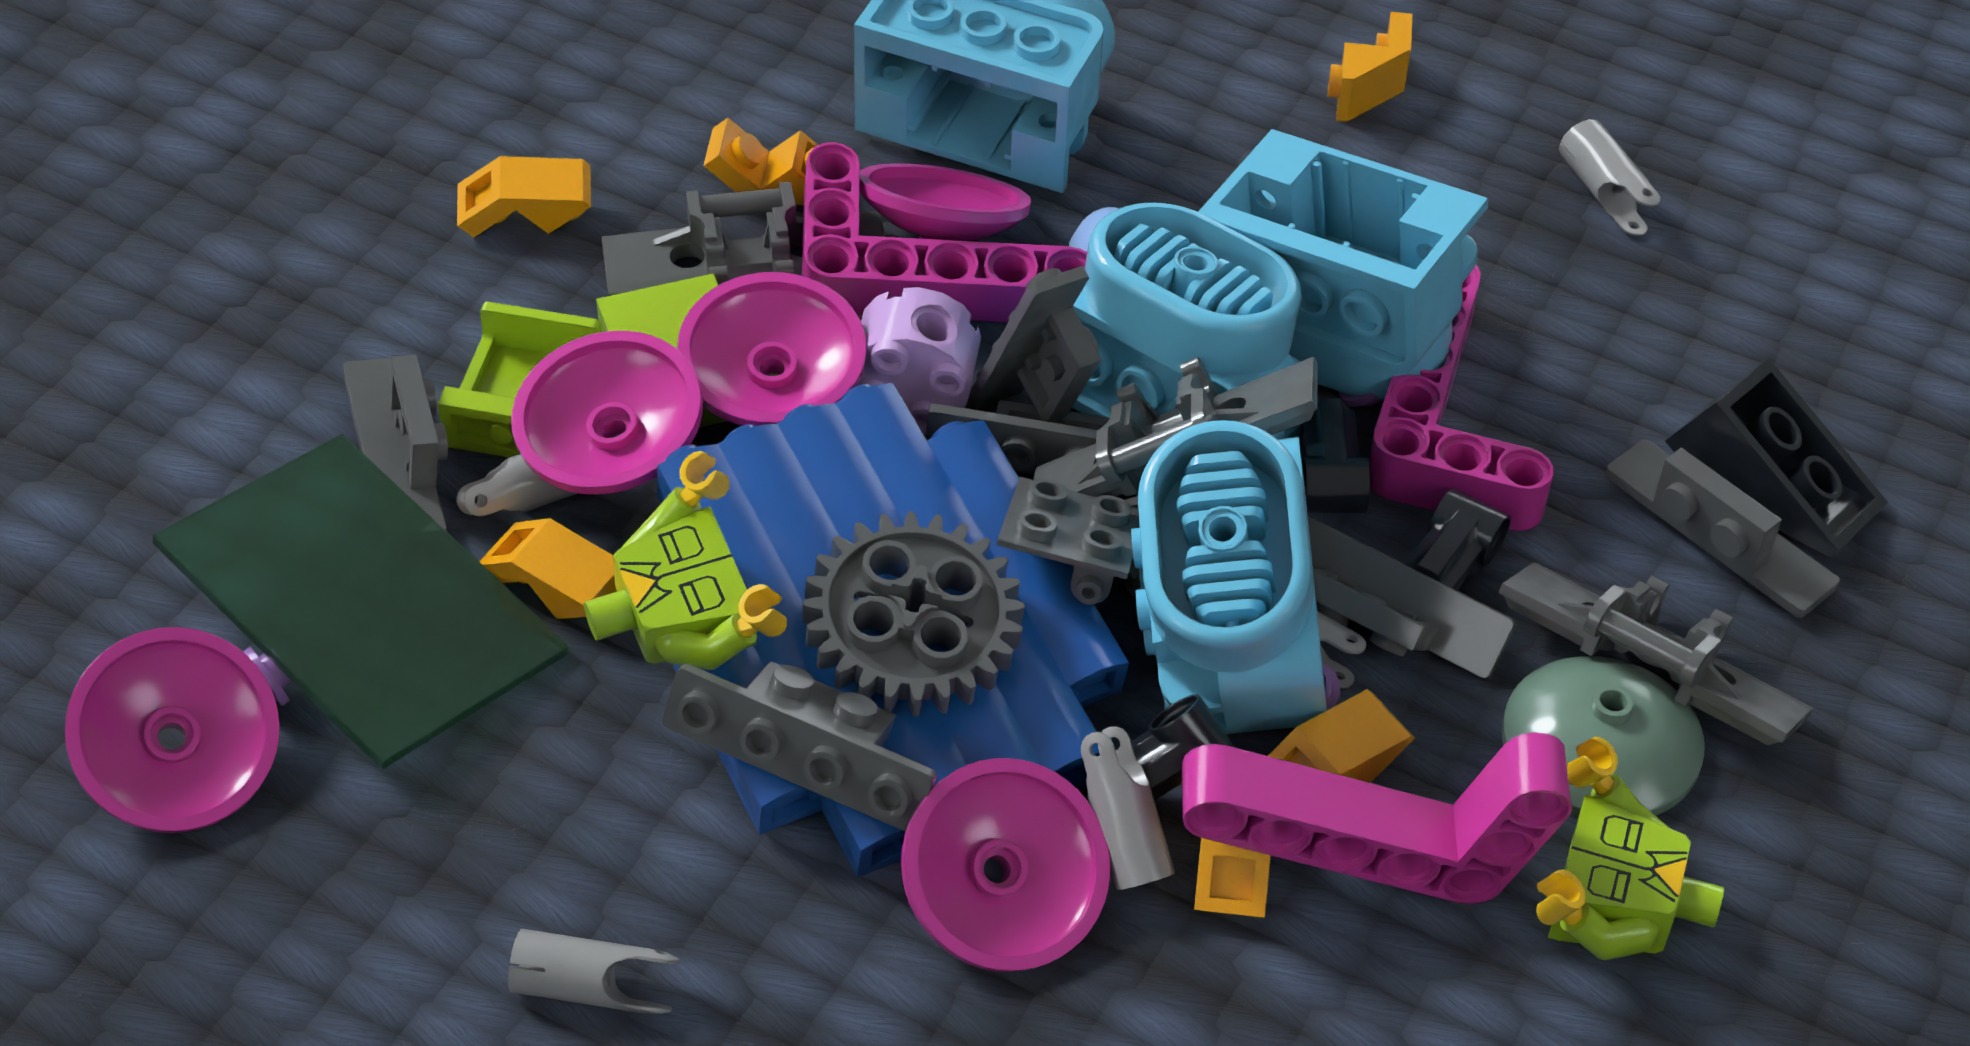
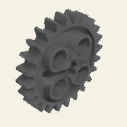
[802,511,1025,717]

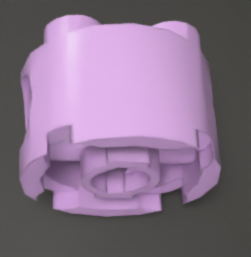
[857,287,981,434]

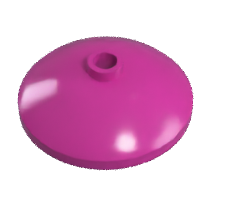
[859,163,1031,241]
[677,272,866,426]
[511,330,703,495]
[65,627,280,833]
[901,758,1110,972]

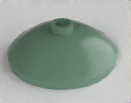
[1502,656,1705,816]

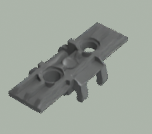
[601,182,885,296]
[1034,357,1318,497]
[1498,562,1814,745]

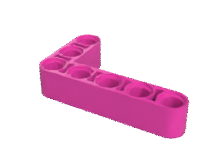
[802,142,1087,323]
[1369,265,1553,531]
[1182,732,1572,904]

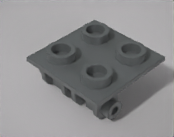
[996,477,1140,605]

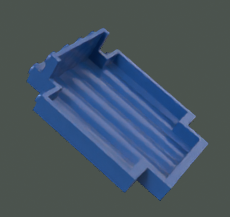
[657,383,1129,878]

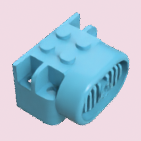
[854,0,1115,193]
[1198,129,1488,399]
[1072,203,1301,439]
[1131,420,1327,734]

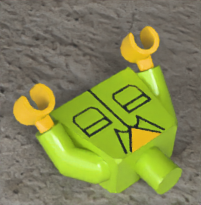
[584,451,787,670]
[1536,737,1724,961]

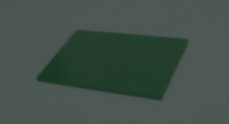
[153,434,569,770]

